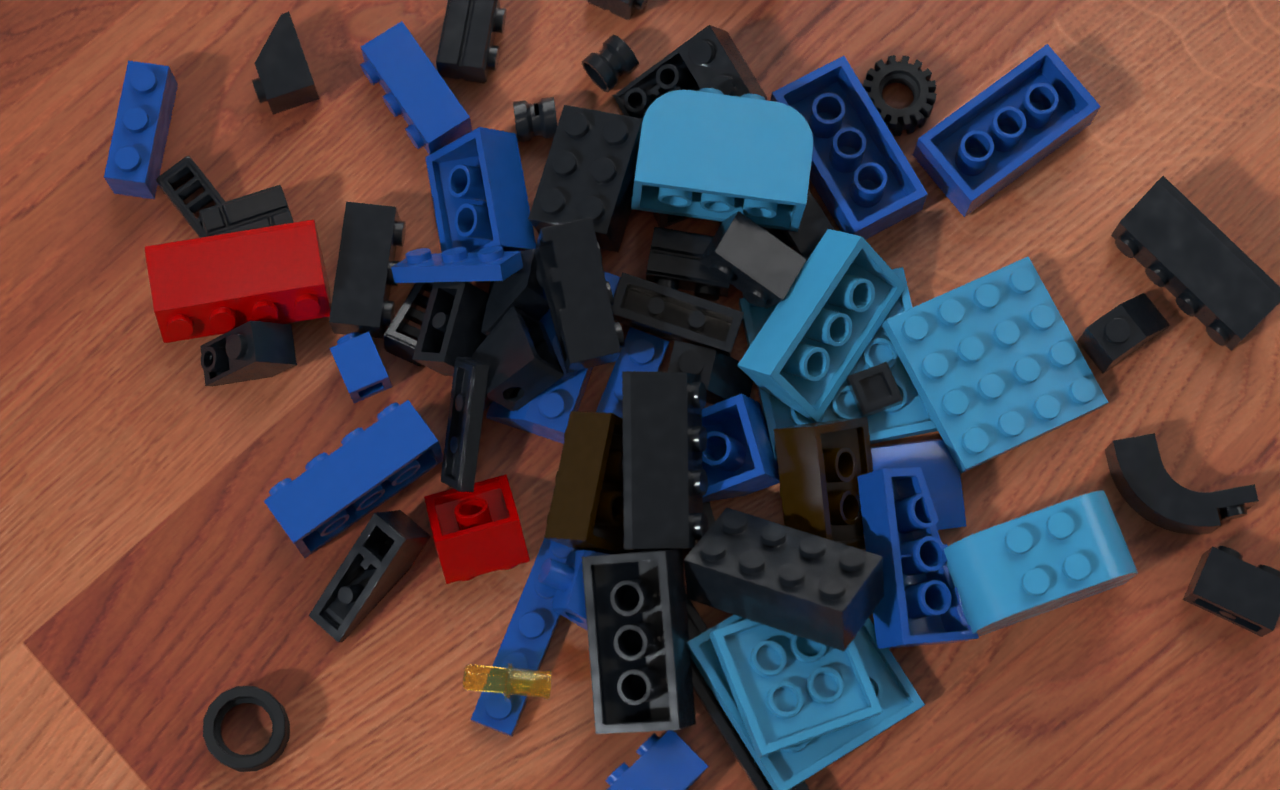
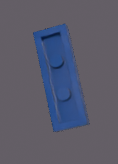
[391,246,523,283]

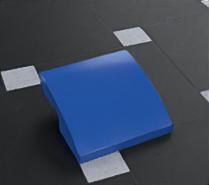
[871,439,966,530]

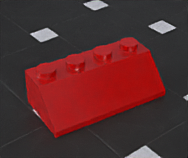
[145,219,331,343]

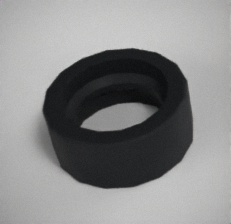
[203,686,290,772]

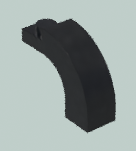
[1105,433,1259,535]

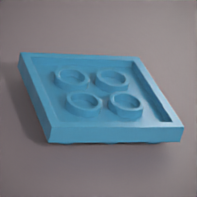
[709,619,883,759]

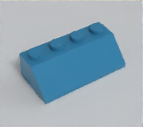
[737,229,906,422]

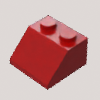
[424,474,530,584]

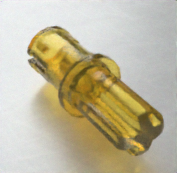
[463,663,552,699]

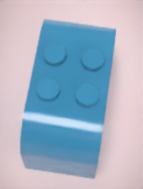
[631,88,813,232]
[943,491,1138,641]

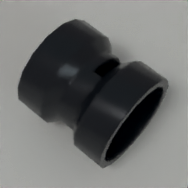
[582,35,639,92]
[513,97,557,142]

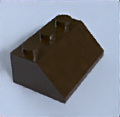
[544,411,638,554]
[774,417,873,549]

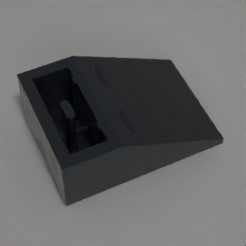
[613,25,768,120]

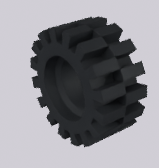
[862,55,937,136]

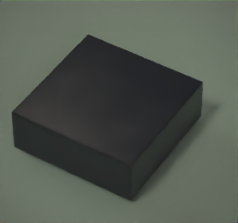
[846,362,903,417]

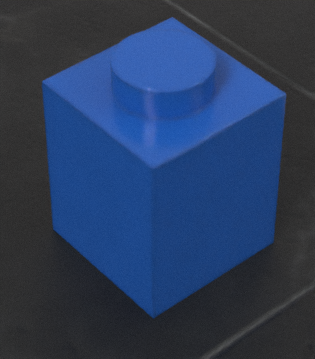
[330,332,392,403]

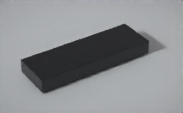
[441,356,489,492]

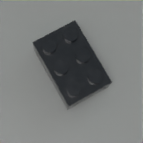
[528,105,643,253]

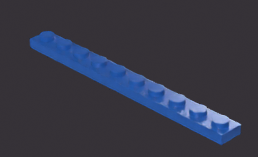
[471,327,669,737]

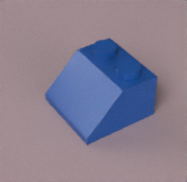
[702,394,780,502]

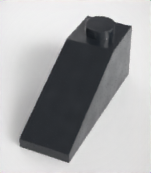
[309,510,431,643]

